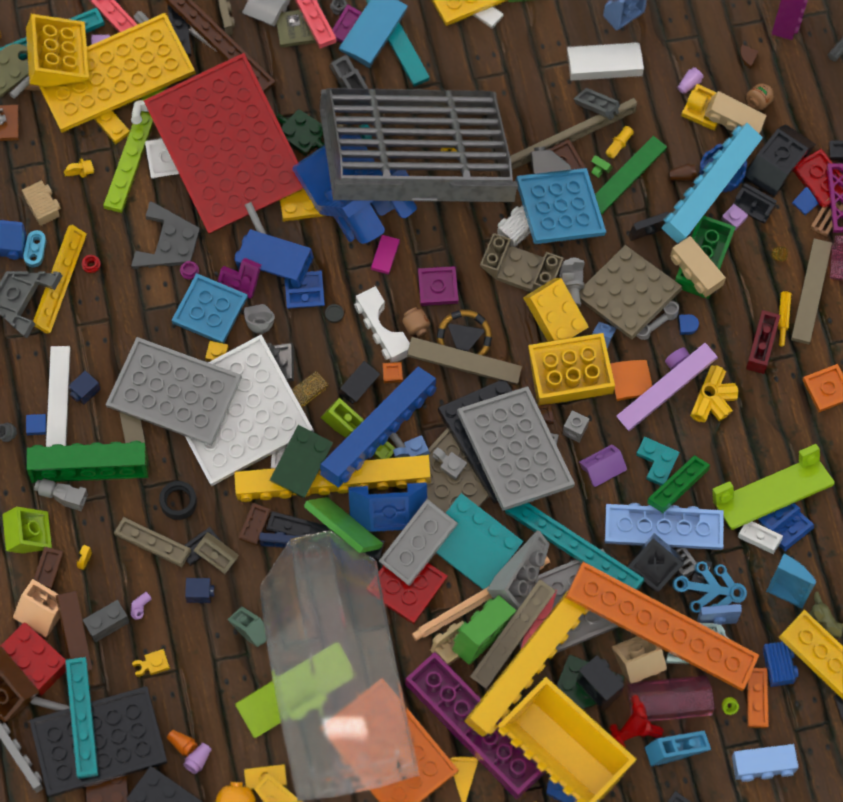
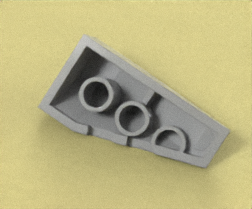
[487,531,549,613]

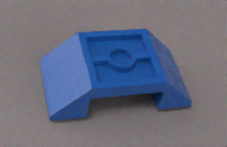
[348,482,427,532]

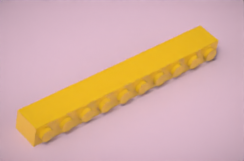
[234,455,431,502]
[464,589,589,737]

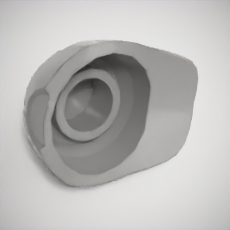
[244,304,275,334]

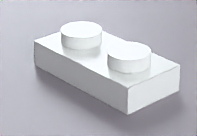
[738,521,783,554]

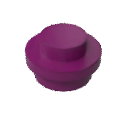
[180,261,199,280]

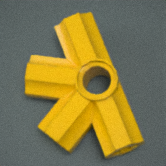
[690,365,738,422]

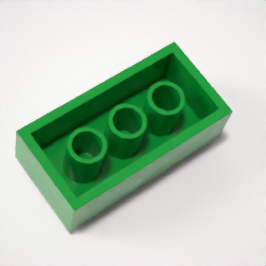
[675,215,735,299]

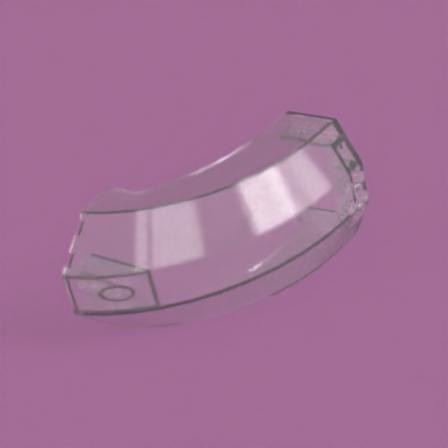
[260,530,420,801]

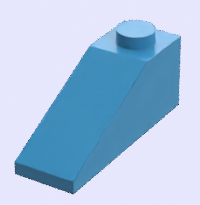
[644,731,711,766]

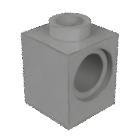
[562,410,589,443]

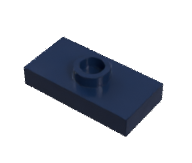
[260,532,300,549]

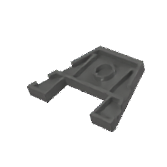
[131,201,200,269]
[0,271,63,338]

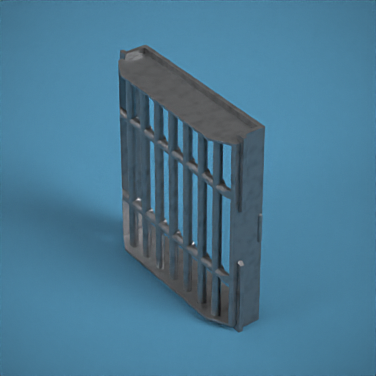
[320,88,518,202]

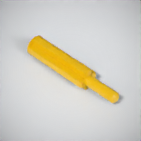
[778,291,792,347]

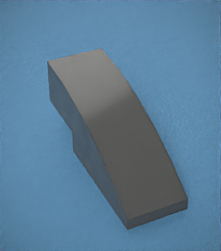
[329,54,368,89]

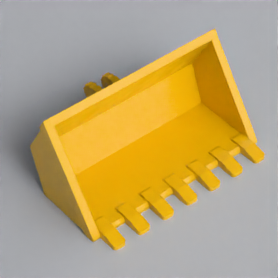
[497,677,637,802]

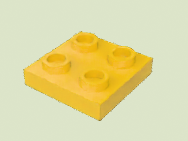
[681,84,718,130]

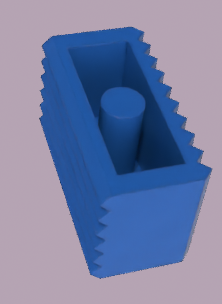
[762,641,798,687]

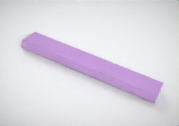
[617,343,718,431]

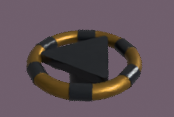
[437,310,492,356]

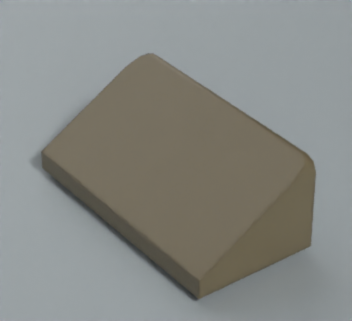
[194,532,239,574]

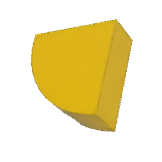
[77,545,92,571]

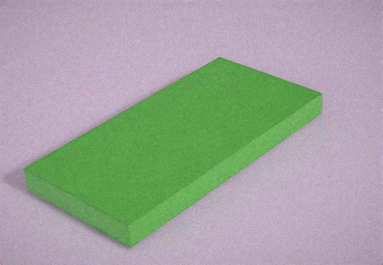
[304,497,383,553]

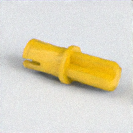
[605,126,634,159]

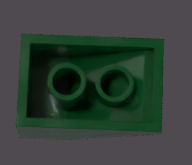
[269,425,333,498]

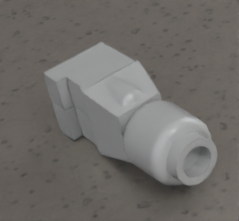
[34,479,88,511]

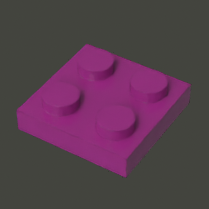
[418,266,458,306]

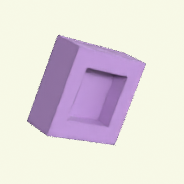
[721,204,748,230]

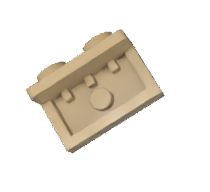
[430,621,464,666]

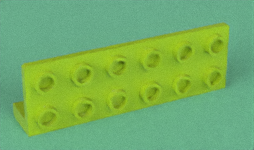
[713,444,834,530]

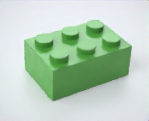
[452,595,516,665]

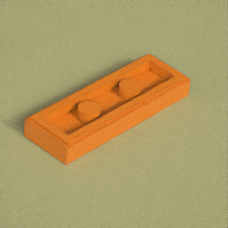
[747,668,769,728]

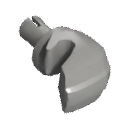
[559,258,585,307]

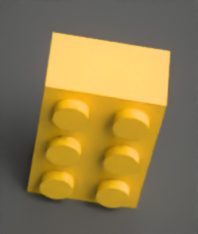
[523,278,589,342]

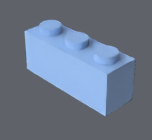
[732,744,798,782]

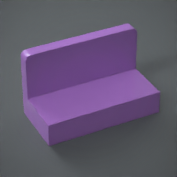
[579,444,627,487]

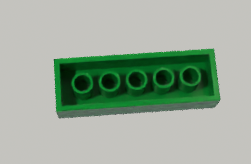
[27,441,148,483]

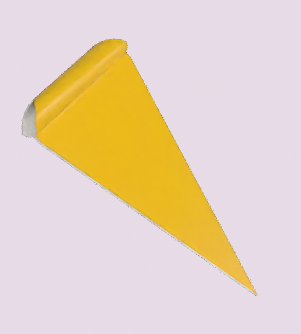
[450,757,478,802]

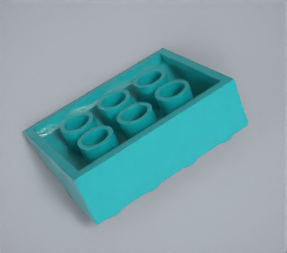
[436,493,523,590]

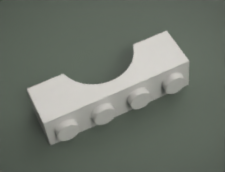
[354,286,410,363]

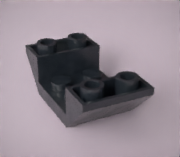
[744,124,816,197]

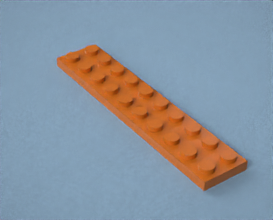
[565,562,759,691]

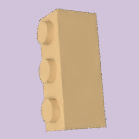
[704,91,767,134]
[670,236,726,297]

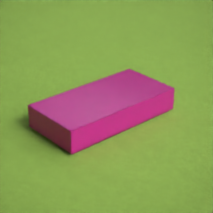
[371,235,400,275]

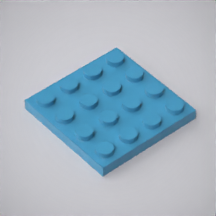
[515,168,606,244]

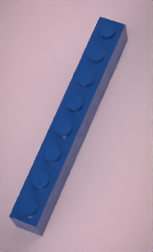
[320,367,436,488]

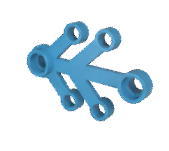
[672,561,747,613]

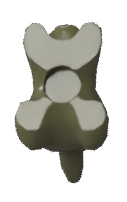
[809,592,843,638]

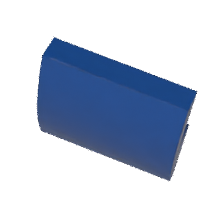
[285,271,325,309]
[758,503,814,551]

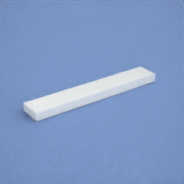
[46,346,71,447]

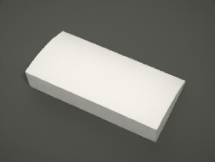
[567,43,644,81]

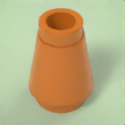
[167,730,197,756]

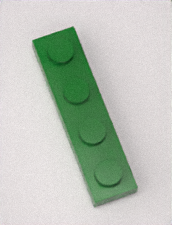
[647,455,710,513]

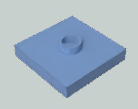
[697,604,742,625]

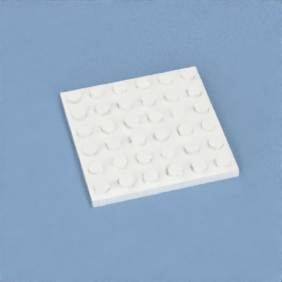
[185,335,314,486]

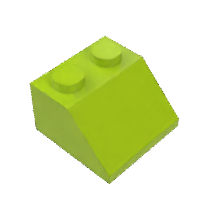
[2,507,52,553]

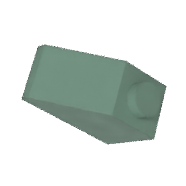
[227,607,272,647]

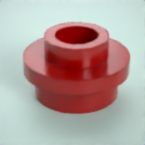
[82,255,101,273]

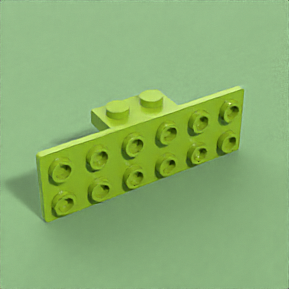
[235,642,357,738]

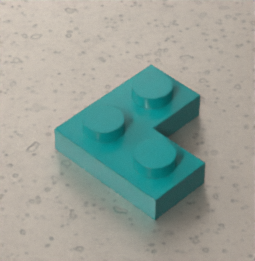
[636,436,680,486]

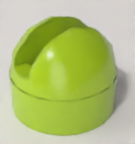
[722,697,739,715]

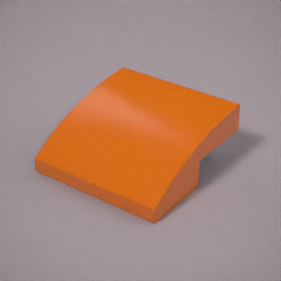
[610,360,652,401]

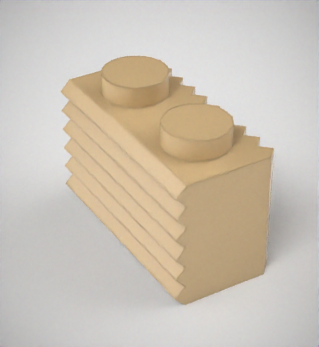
[22,180,61,226]

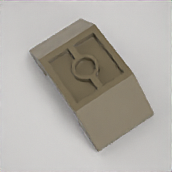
[480,233,564,292]

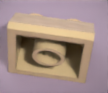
[611,636,667,684]

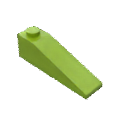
[321,398,396,459]

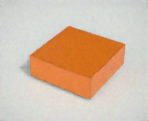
[383,362,403,383]

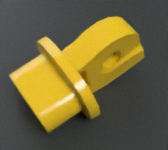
[64,159,94,178]

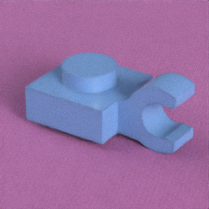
[393,435,430,458]

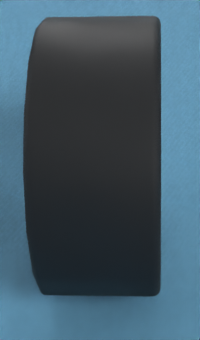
[159,481,197,520]

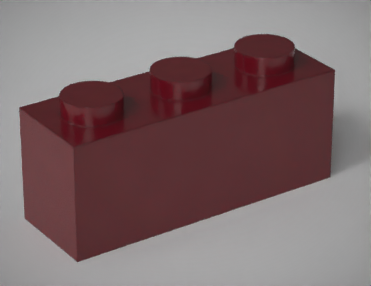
[746,310,781,374]

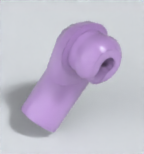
[131,592,152,620]

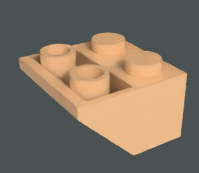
[13,579,60,638]

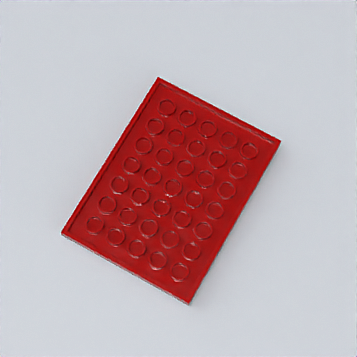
[143,53,304,234]

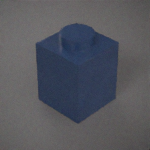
[69,370,101,405]
[185,578,215,603]

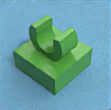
[591,155,613,178]

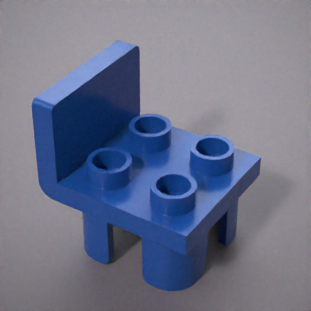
[293,135,417,244]

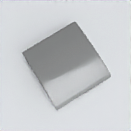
[242,0,290,27]

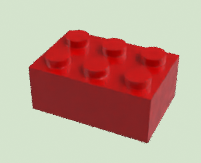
[1,622,67,696]

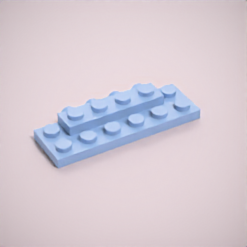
[605,503,724,550]

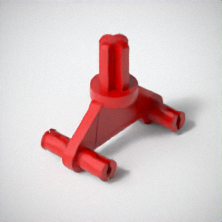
[609,695,664,748]

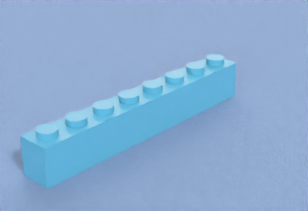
[662,123,763,243]

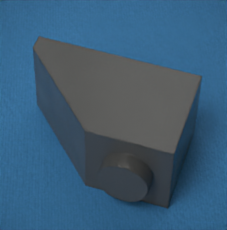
[530,147,571,174]

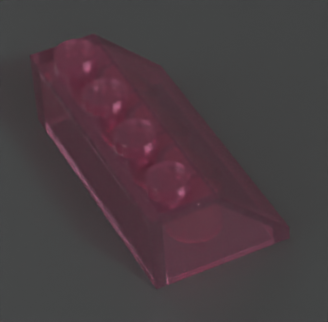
[627,675,715,721]

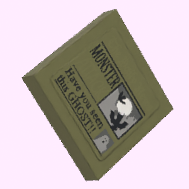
[276,10,316,48]

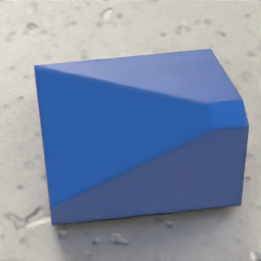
[792,187,818,215]

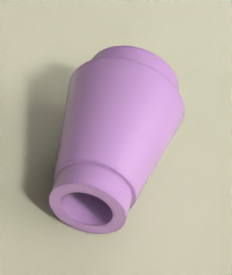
[677,67,704,94]
[183,743,211,774]

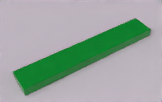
[595,136,667,216]

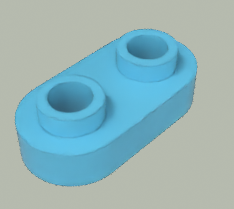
[23,230,46,267]

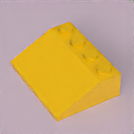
[26,14,89,87]
[528,333,615,405]

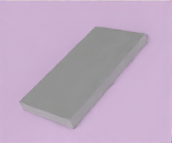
[379,499,459,586]

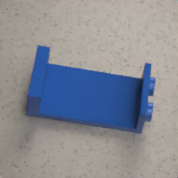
[234,229,314,289]

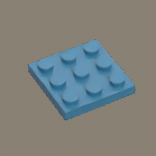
[171,273,248,344]

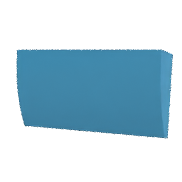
[339,0,408,68]
[766,554,816,608]

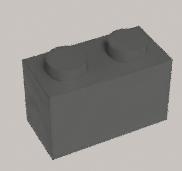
[83,600,129,643]

